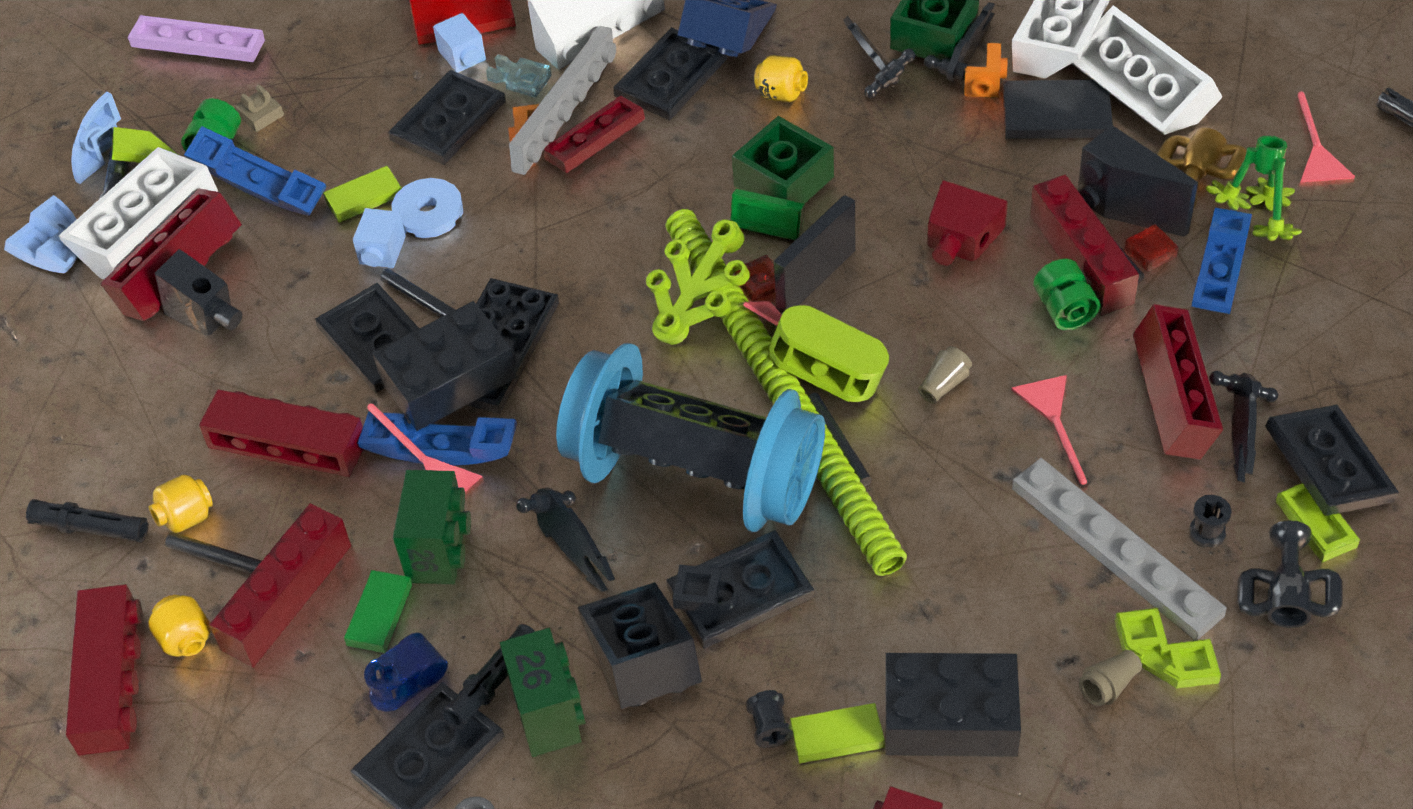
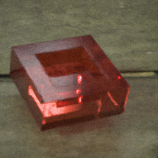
[1124,224,1179,272]
[734,254,775,302]

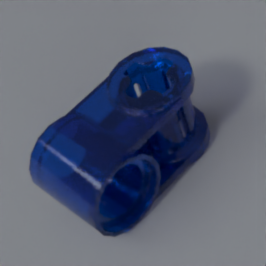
[364,632,448,712]

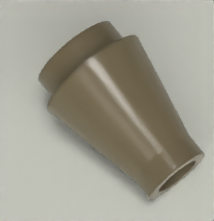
[918,346,972,404]
[1079,650,1142,706]

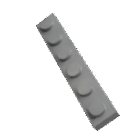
[509,26,616,175]
[1012,458,1227,641]

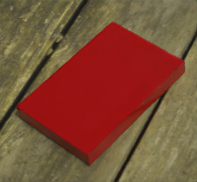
[410,0,516,45]

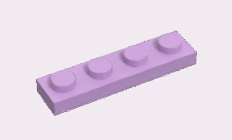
[128,15,265,62]

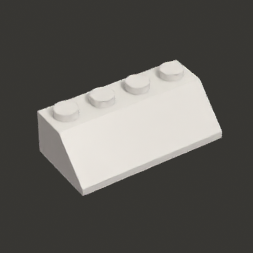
[527,0,665,70]
[1012,0,1110,78]
[1072,5,1222,135]
[59,147,218,279]

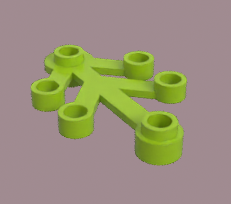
[646,220,750,345]

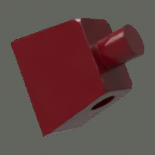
[927,180,1008,266]

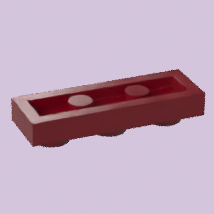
[543,95,645,173]

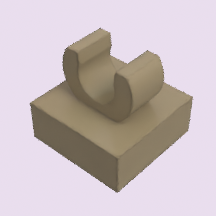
[235,85,284,132]

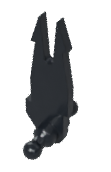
[924,2,995,82]
[843,16,916,98]
[1209,371,1279,483]
[516,487,615,592]

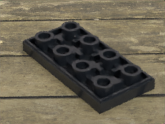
[467,278,559,414]

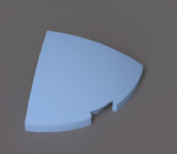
[71,92,121,184]
[4,195,77,273]

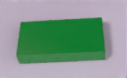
[730,189,805,240]
[344,570,412,653]

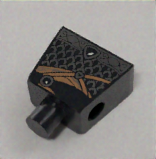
[155,249,243,336]

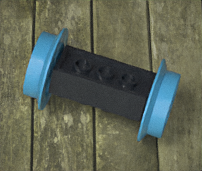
[556,343,825,532]

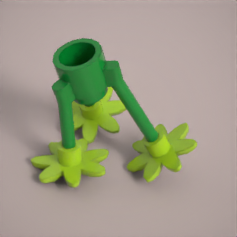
[1206,135,1302,241]

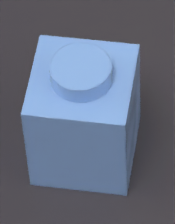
[433,13,486,73]
[353,208,406,268]

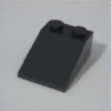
[1077,125,1198,237]
[578,582,702,709]

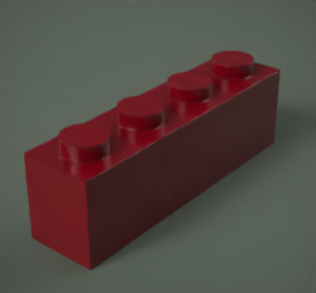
[1030,174,1139,316]
[100,188,242,321]
[1133,304,1223,460]
[199,389,363,478]
[209,503,352,668]
[66,584,143,756]

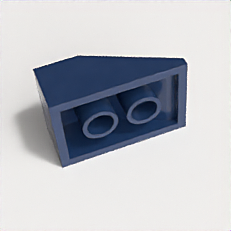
[678,0,777,57]

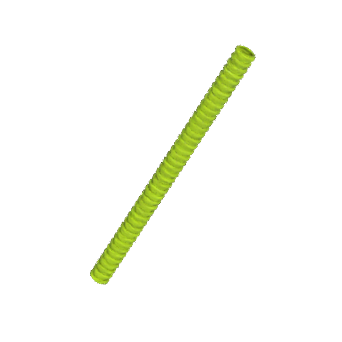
[665,209,907,576]

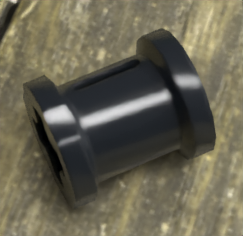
[1189,494,1232,548]
[746,690,793,748]

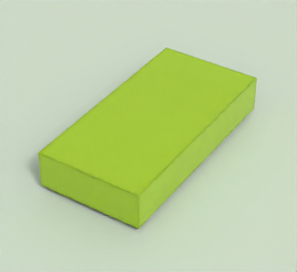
[323,166,402,223]
[1275,483,1360,563]
[790,703,885,764]

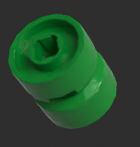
[181,98,241,152]
[1033,259,1100,331]

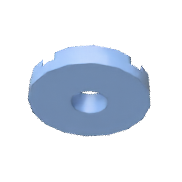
[391,178,463,238]

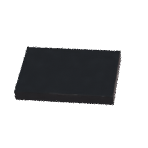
[613,27,727,121]
[388,69,506,165]
[1002,80,1113,139]
[774,195,856,314]
[315,283,419,393]
[1265,404,1399,516]
[666,530,815,649]
[350,682,504,809]

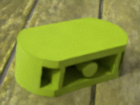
[769,305,889,402]

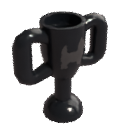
[1237,520,1343,628]

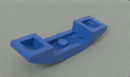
[184,126,327,216]
[1191,207,1252,314]
[358,412,517,466]

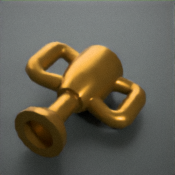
[1157,128,1246,209]

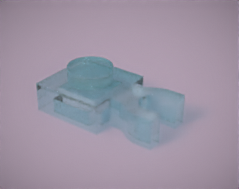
[486,54,552,98]

